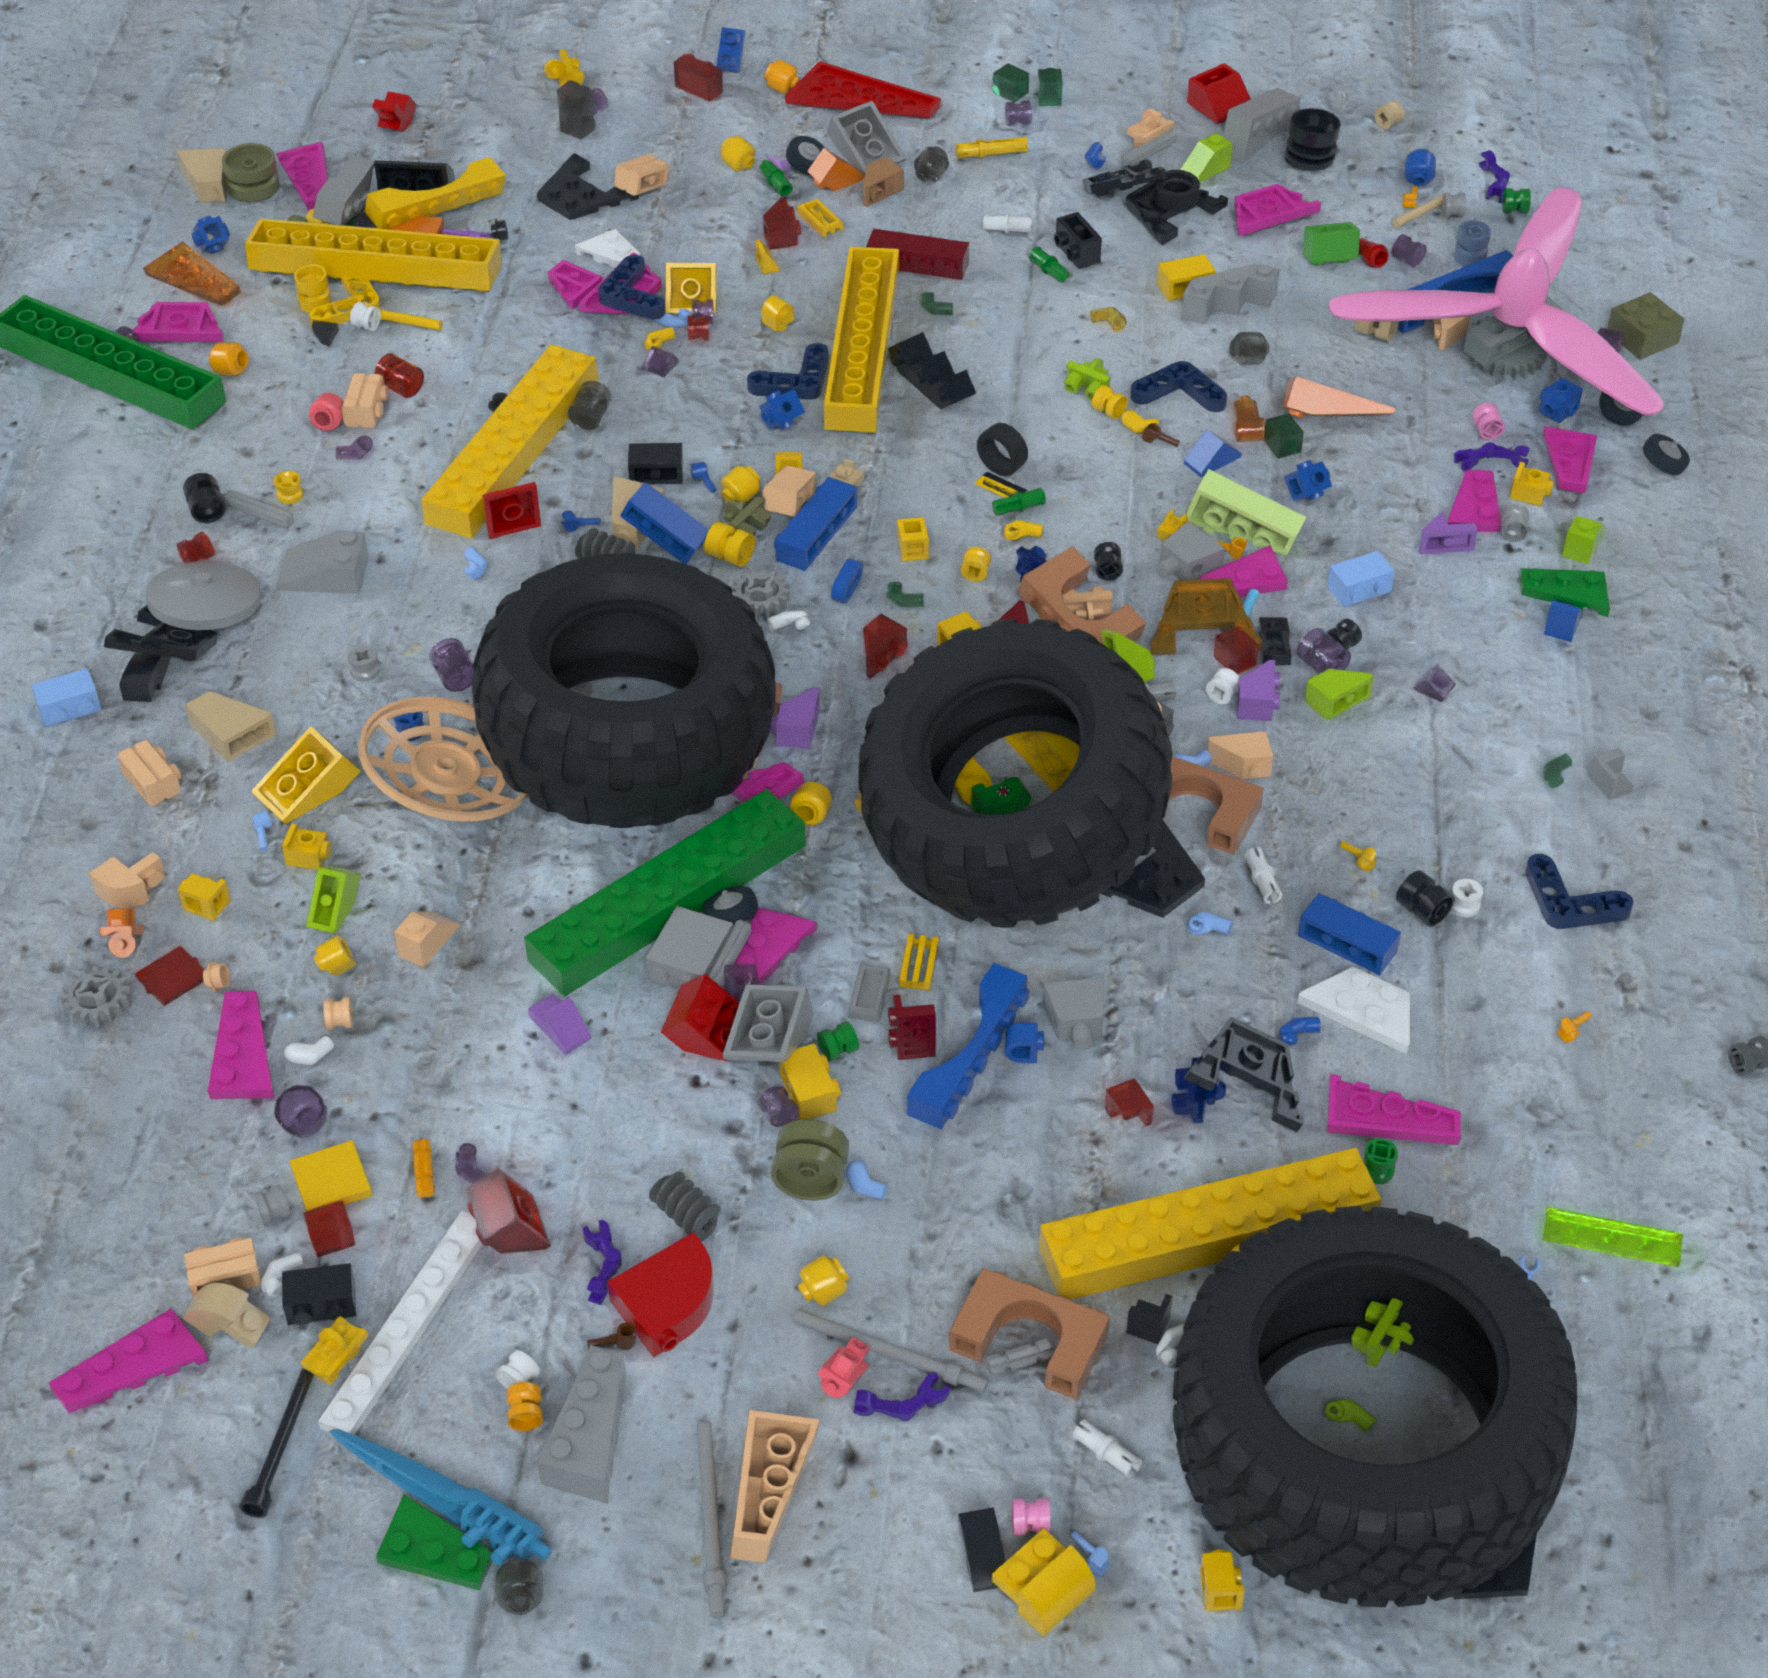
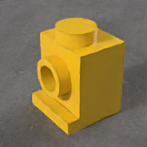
[1510,462,1554,506]
[897,517,929,562]
[282,823,332,870]
[178,873,231,921]
[1200,1549,1245,1611]

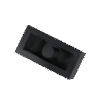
[628,443,684,484]
[282,1263,357,1325]

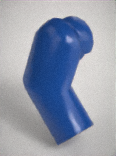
[1085,142,1106,169]

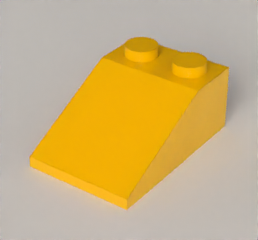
[251,726,361,824]

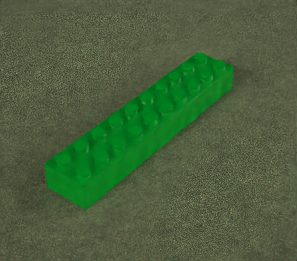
[0,294,226,430]
[524,789,806,997]

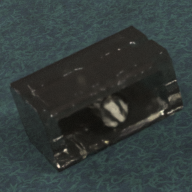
[557,80,596,139]

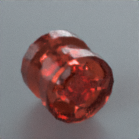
[688,315,709,341]

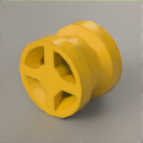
[274,470,304,504]
[961,546,991,582]

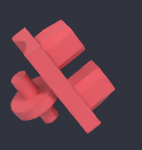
[817,1337,870,1398]

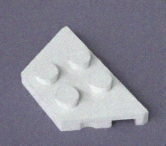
[1297,967,1410,1054]

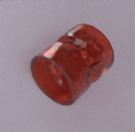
[374,353,424,398]

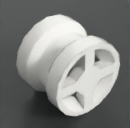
[350,302,381,332]
[1206,668,1240,704]
[1451,879,1483,918]
[496,1350,541,1389]

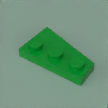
[1519,568,1610,617]
[376,1494,492,1591]

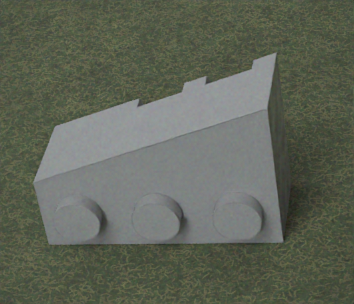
[313,152,374,225]

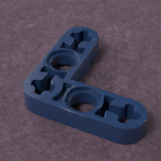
[598,255,666,320]
[747,343,828,400]
[1130,361,1227,412]
[1525,854,1634,929]

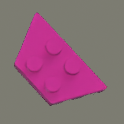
[1234,184,1321,236]
[578,252,662,314]
[124,302,224,342]

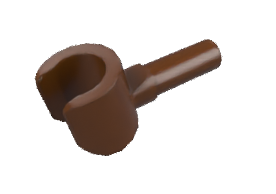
[1141,423,1180,447]
[587,1322,636,1351]

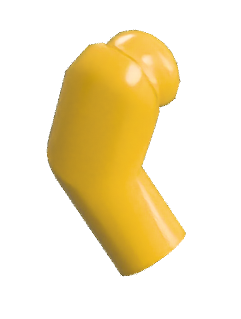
[645,327,675,353]
[1121,410,1159,433]
[1004,520,1044,541]

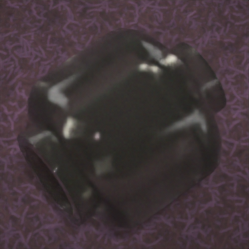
[914,146,949,182]
[1229,332,1269,365]
[495,1558,544,1615]

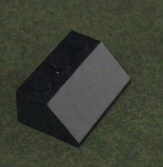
[374,160,455,191]

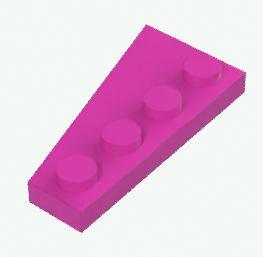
[208,991,274,1099]
[1327,1073,1461,1145]

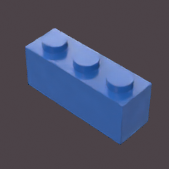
[620,482,709,564]
[1298,893,1401,976]

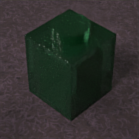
[992,63,1030,103]
[1037,68,1063,106]
[1264,413,1304,459]

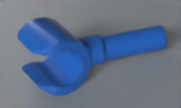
[691,462,717,493]
[561,510,601,532]

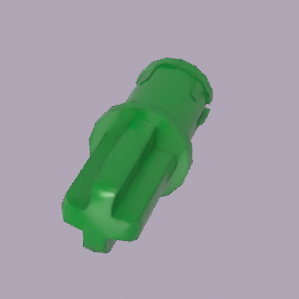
[759,160,793,196]
[1029,247,1070,283]
[992,487,1046,515]

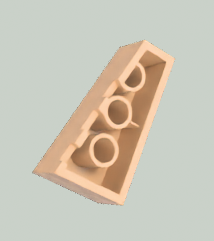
[730,1410,820,1563]

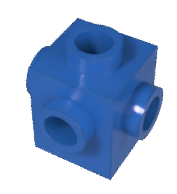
[191,216,230,254]
[1539,377,1583,423]
[759,389,806,430]
[1284,460,1332,501]

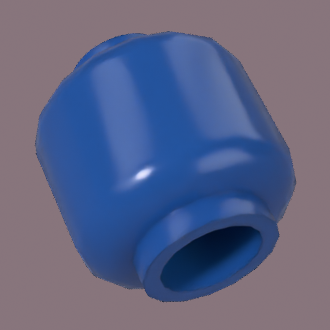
[1404,149,1436,186]

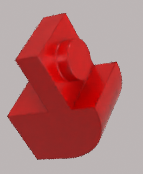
[372,91,417,132]

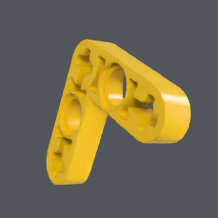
[309,277,380,325]

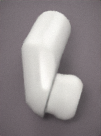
[767,610,810,631]
[284,1036,334,1066]
[260,1253,303,1297]
[1156,1323,1185,1366]

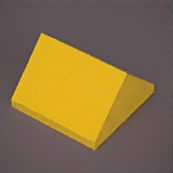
[665,263,718,314]

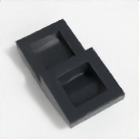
[1259,617,1292,665]
[958,1507,1006,1593]

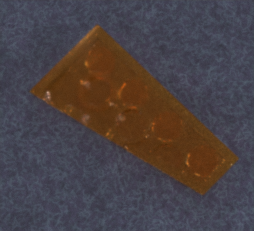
[143,241,242,306]

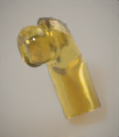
[1090,307,1127,332]

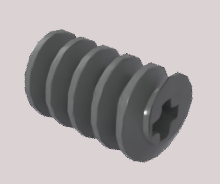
[575,527,635,559]
[649,1171,721,1242]

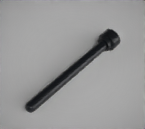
[239,1368,314,1518]

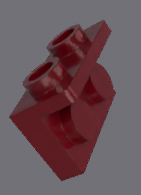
[888,995,936,1060]

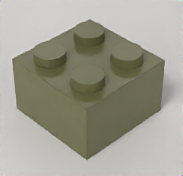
[1606,292,1685,360]

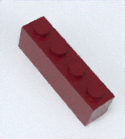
[866,228,970,280]

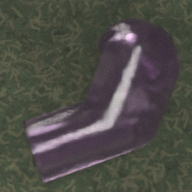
[336,435,373,459]
[455,1143,489,1189]

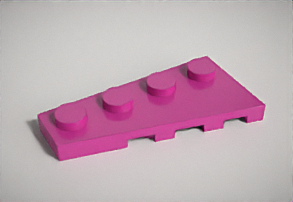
[276,141,328,210]
[49,1308,209,1414]

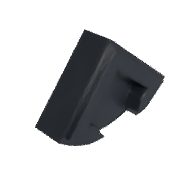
[312,320,339,346]

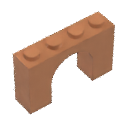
[1018,546,1146,644]
[1169,756,1264,855]
[949,1268,1110,1400]

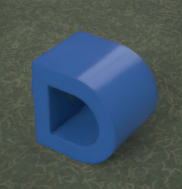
[1005,1022,1044,1063]

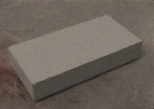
[848,964,891,1023]

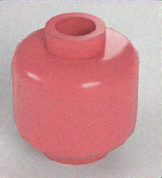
[308,392,344,431]

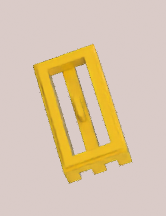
[797,199,844,237]
[899,933,939,991]

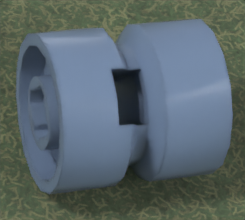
[1454,220,1491,267]

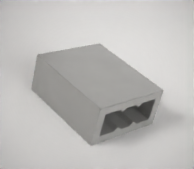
[645,906,733,989]

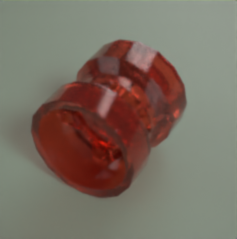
[176,531,215,563]

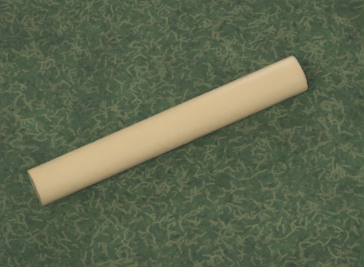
[1392,192,1447,228]

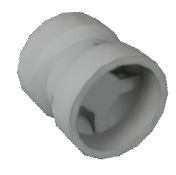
[1501,504,1529,542]

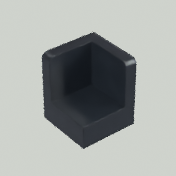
[1126,1294,1173,1344]

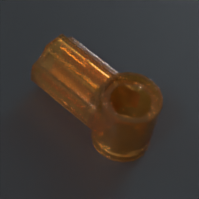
[1233,396,1265,442]

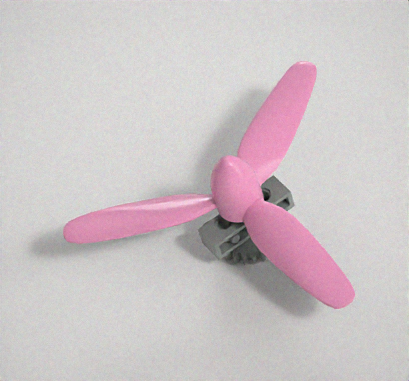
[1329,187,1664,415]

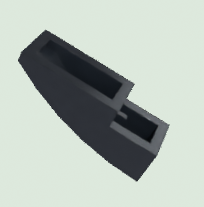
[119,652,171,702]

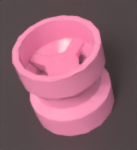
[1472,403,1505,440]
[1012,1498,1050,1536]

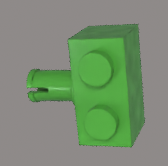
[1303,222,1360,265]

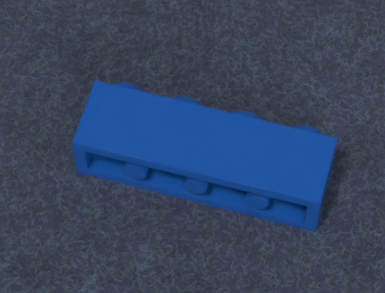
[774,477,857,571]

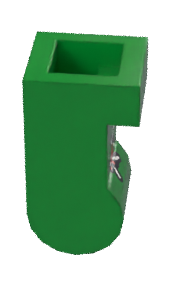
[971,777,1031,815]

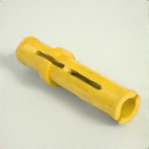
[955,136,1028,159]

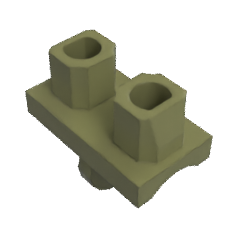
[723,495,771,536]

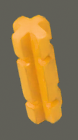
[412,1138,435,1198]

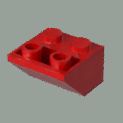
[1187,63,1251,124]
[661,974,740,1061]

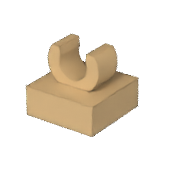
[828,458,864,487]

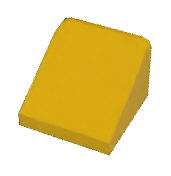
[755,239,780,274]

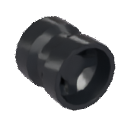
[1094,542,1123,581]
[1322,618,1362,657]

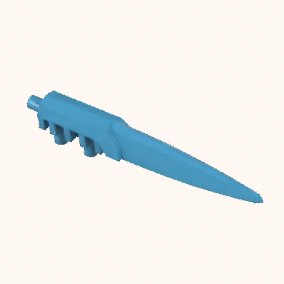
[329,1429,553,1565]

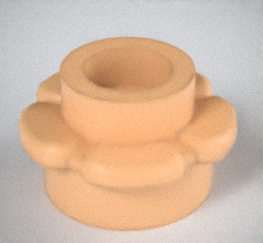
[203,962,230,992]

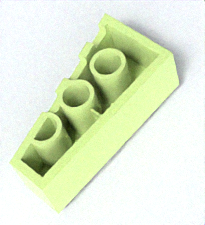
[1186,469,1306,555]

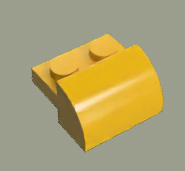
[992,1528,1096,1637]

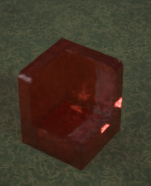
[1213,626,1259,674]
[1105,1078,1154,1126]
[304,1200,356,1257]

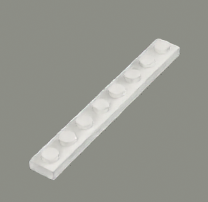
[318,1211,492,1435]

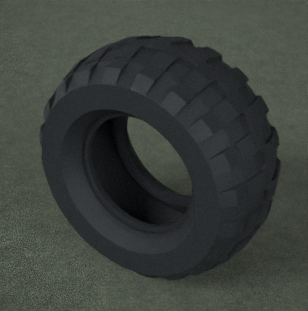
[472,553,776,828]
[858,619,1172,928]

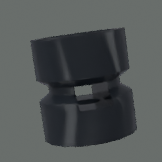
[183,473,226,524]
[1396,870,1455,927]

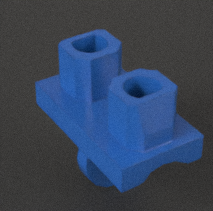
[716,27,746,73]

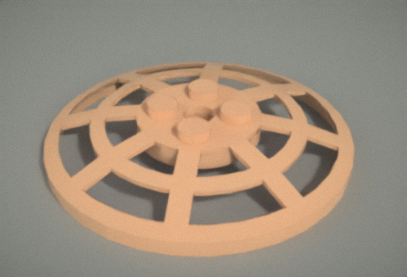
[358,697,528,822]

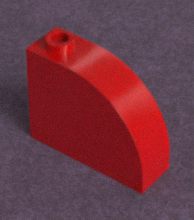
[607,1232,714,1358]

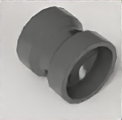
[1728,1036,1768,1075]

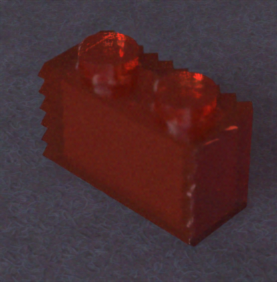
[673,54,723,101]

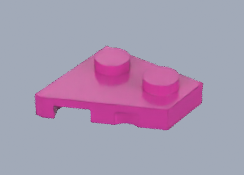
[548,260,602,309]
[731,762,805,802]

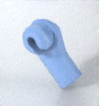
[464,547,488,579]

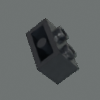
[1054,212,1102,269]

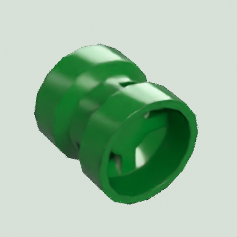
[1502,188,1531,213]
[817,1021,859,1062]
[1363,1138,1398,1184]

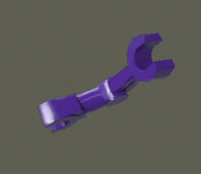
[1479,150,1510,203]
[1453,442,1530,471]
[583,1219,622,1305]
[853,1373,950,1421]

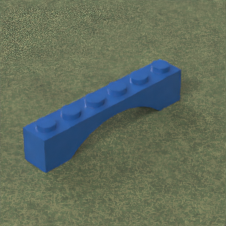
[1397,250,1513,334]
[907,962,1030,1130]

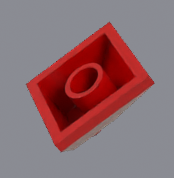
[482,482,541,539]

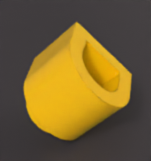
[762,295,794,331]
[314,935,357,977]

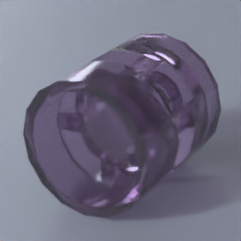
[1297,628,1351,674]
[429,638,474,692]

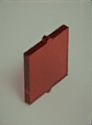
[134,946,204,1006]

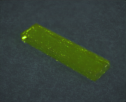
[1542,1207,1683,1267]

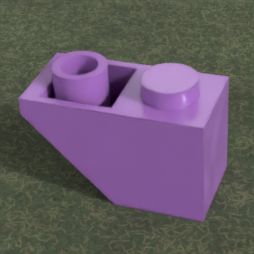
[1237,660,1280,721]

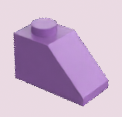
[771,687,820,749]

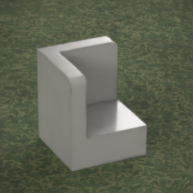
[1589,748,1634,800]

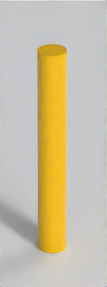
[380,309,443,331]

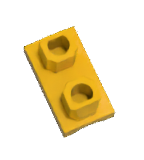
[544,49,584,87]
[301,1316,368,1384]

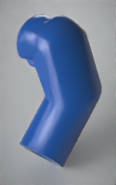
[1279,1017,1321,1045]

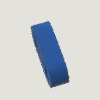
[831,559,863,603]

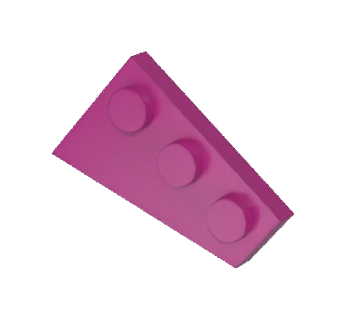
[1200,545,1288,597]

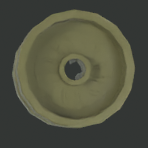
[222,143,280,202]
[771,1119,849,1201]

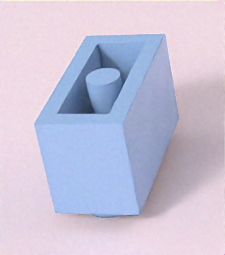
[1327,551,1395,607]
[31,668,102,727]

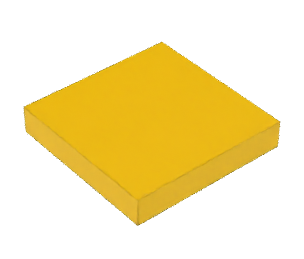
[289,1140,372,1217]

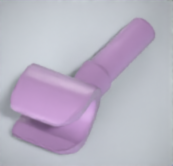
[768,155,791,173]

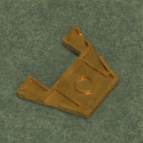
[1151,578,1262,655]

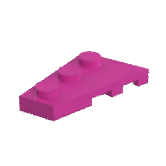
[1543,426,1597,493]
[1447,470,1501,532]
[727,907,817,986]

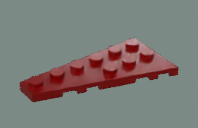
[785,61,941,118]

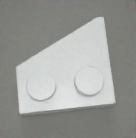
[575,229,640,268]

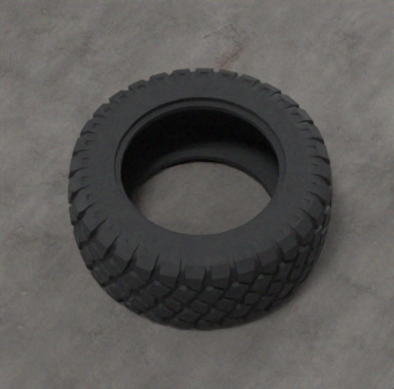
[1172,1206,1578,1608]

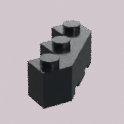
[888,332,976,410]

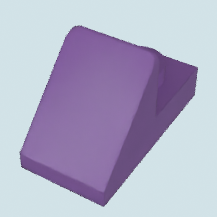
[1419,511,1477,554]
[528,993,591,1055]

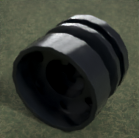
[1285,108,1341,170]

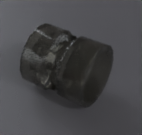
[568,381,612,430]

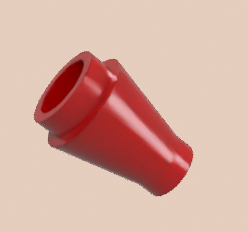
[1359,238,1389,268]

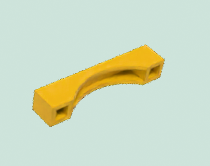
[365,157,506,229]

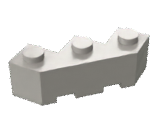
[1181,263,1280,324]

